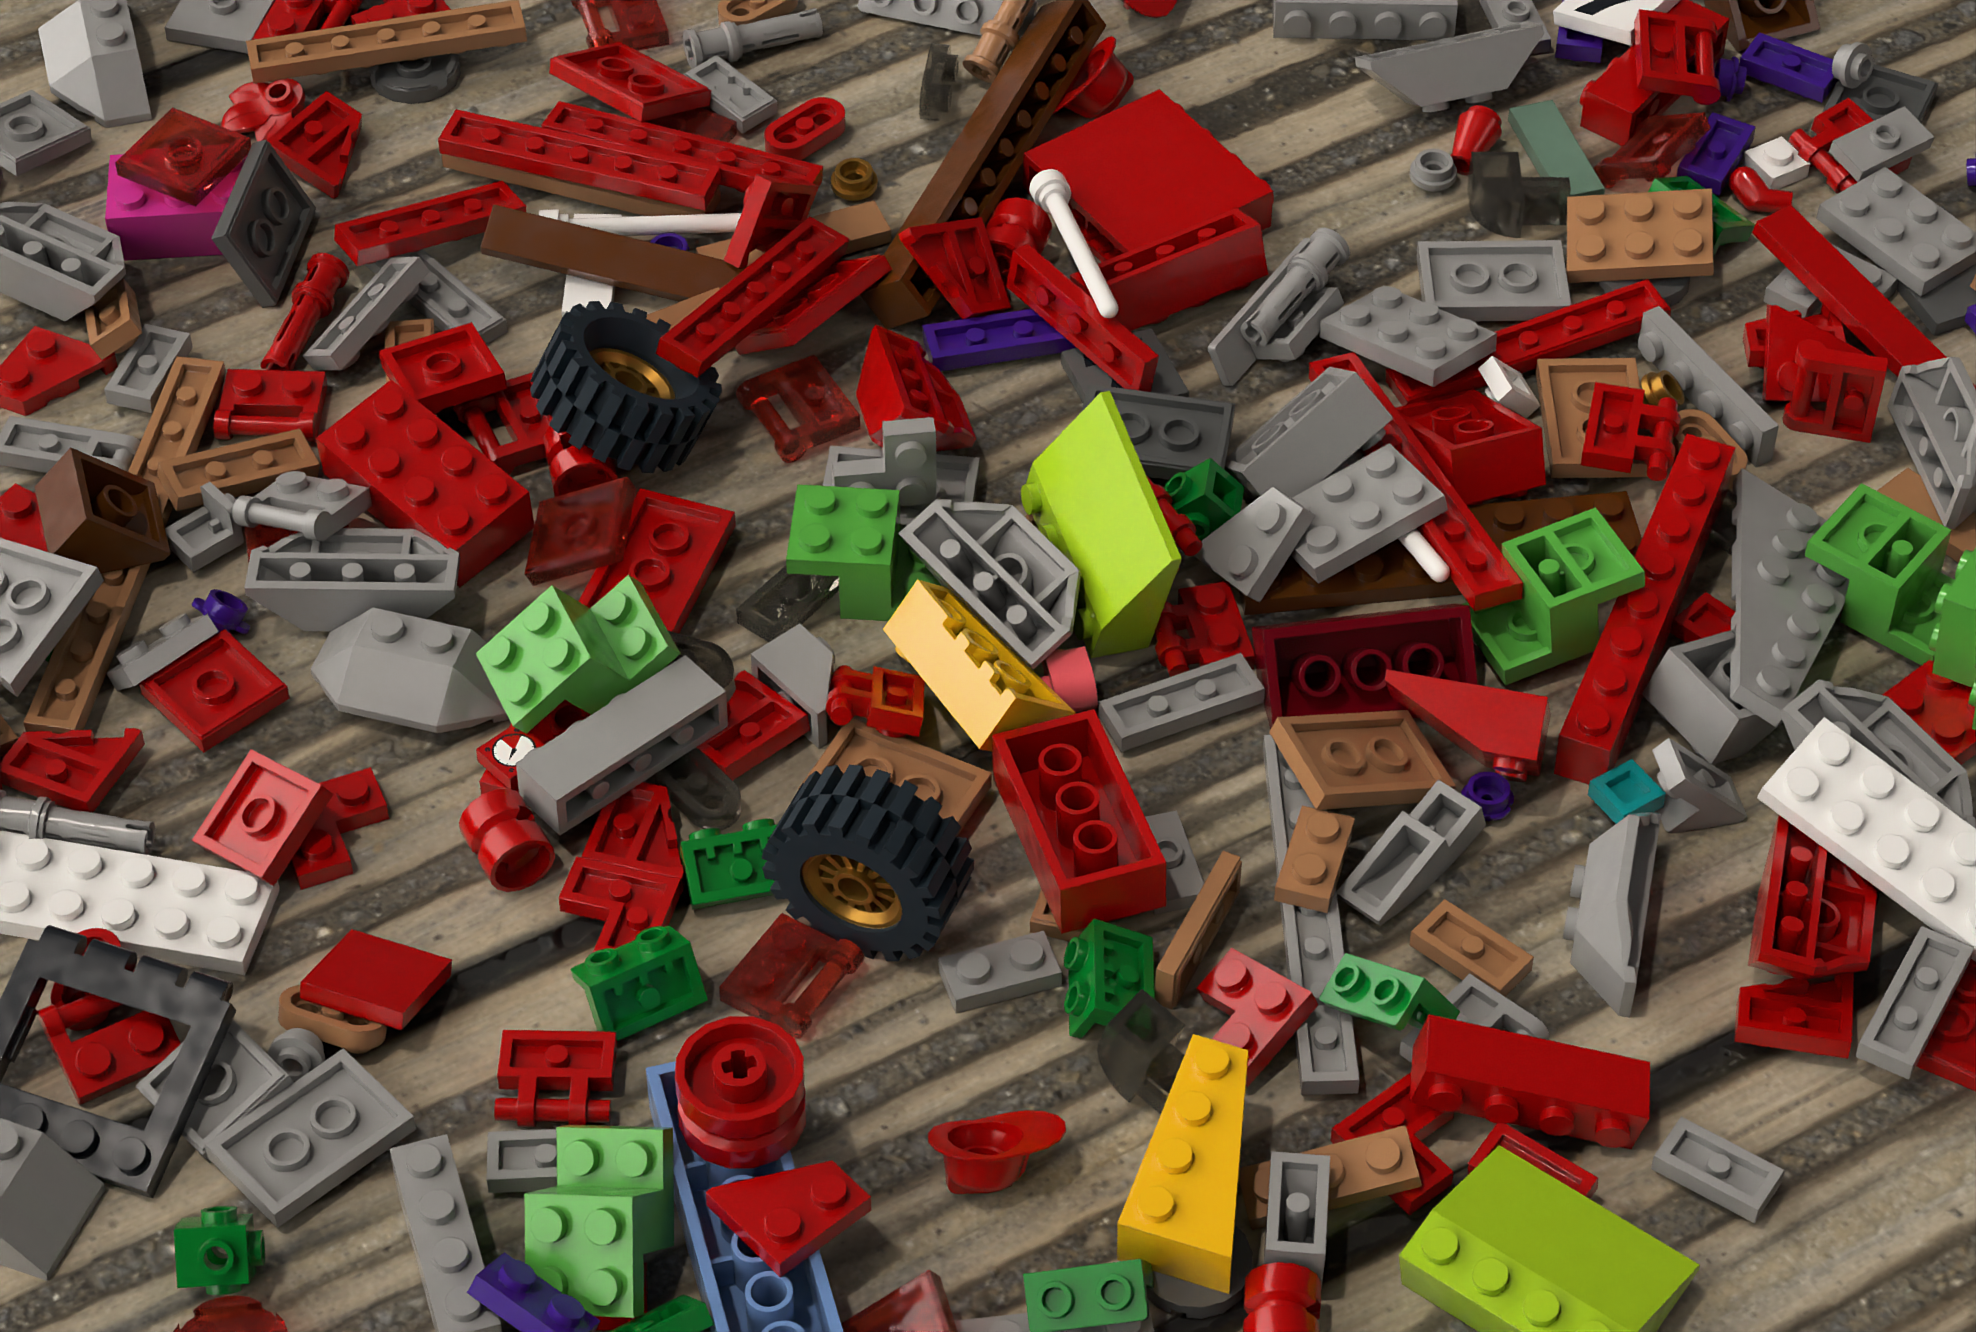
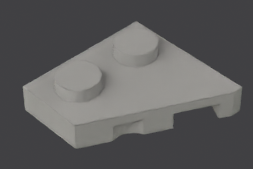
[1194,487,1316,602]

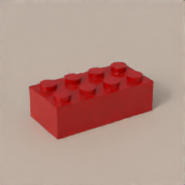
[316,379,535,588]
[992,709,1166,934]

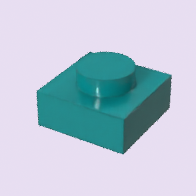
[1587,759,1666,824]

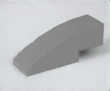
[1337,779,1486,926]

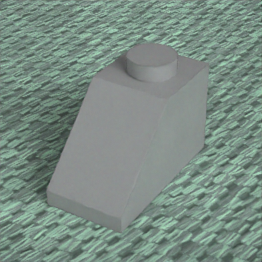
[751,623,835,749]
[1263,1151,1330,1290]

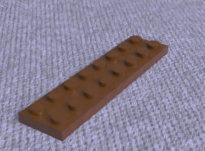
[1239,491,1642,615]

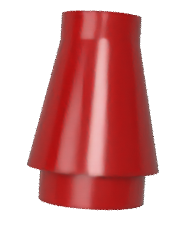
[1450,105,1502,175]

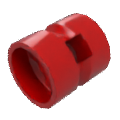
[986,197,1052,288]
[543,426,618,510]
[459,788,555,892]
[1243,1262,1321,1332]

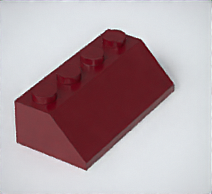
[1252,603,1478,729]

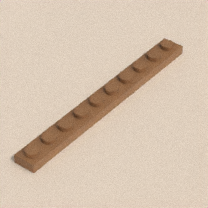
[23,356,226,734]

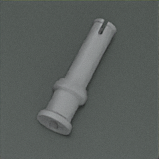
[683,8,823,69]
[1240,227,1350,347]
[0,790,155,855]

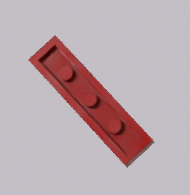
[334,180,527,266]
[1006,243,1159,392]

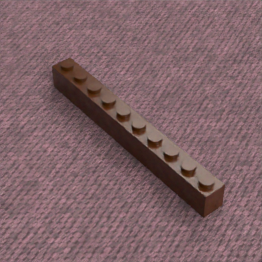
[860,0,1107,329]

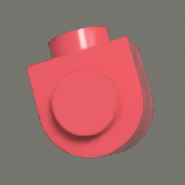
[1040,646,1098,712]

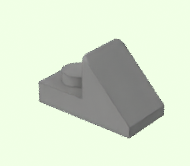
[1652,738,1748,833]

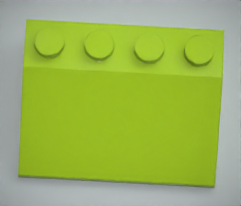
[1021,391,1182,658]
[1399,1145,1700,1332]

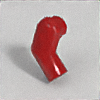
[1729,166,1793,213]

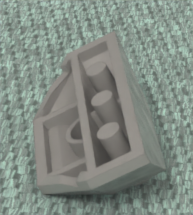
[38,0,152,128]
[1355,21,1544,112]
[0,202,126,321]
[1887,357,1976,529]
[898,499,1082,670]
[244,528,460,632]
[311,607,509,733]
[1780,679,1976,829]
[1563,812,1661,1018]

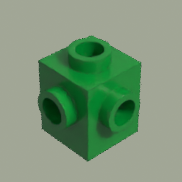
[1164,458,1244,541]
[174,1206,265,1295]

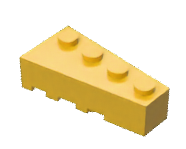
[883,579,1076,752]
[1117,1034,1248,1294]

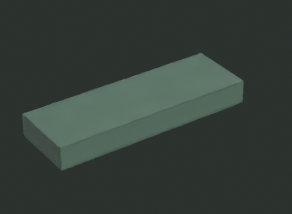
[1508,100,1605,210]

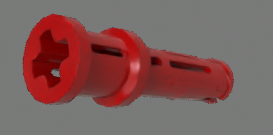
[260,253,350,371]

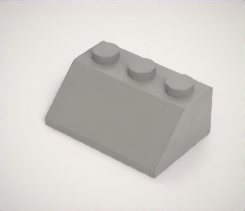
[1225,367,1393,501]

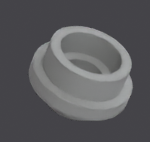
[1832,42,1874,89]
[1409,149,1457,192]
[268,1028,325,1081]

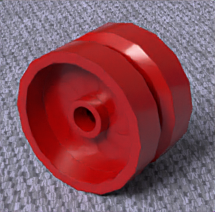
[675,1016,806,1169]

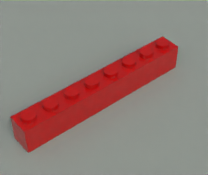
[1554,433,1736,785]

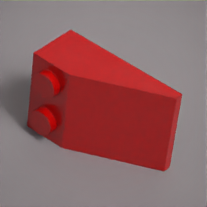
[1395,389,1546,505]
[1385,669,1551,782]

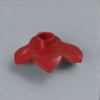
[220,78,305,142]

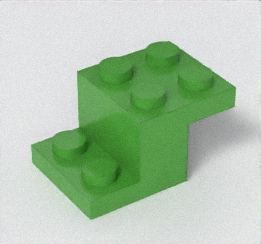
[1805,483,1955,665]
[786,484,942,621]
[1463,507,1645,685]
[1929,547,1976,730]
[475,575,680,734]
[524,1125,674,1318]

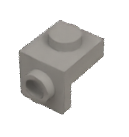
[165,482,244,572]

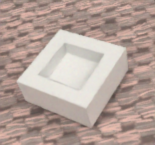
[1742,136,1810,190]
[1478,356,1541,419]

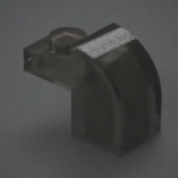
[1467,152,1571,238]
[1097,989,1186,1114]

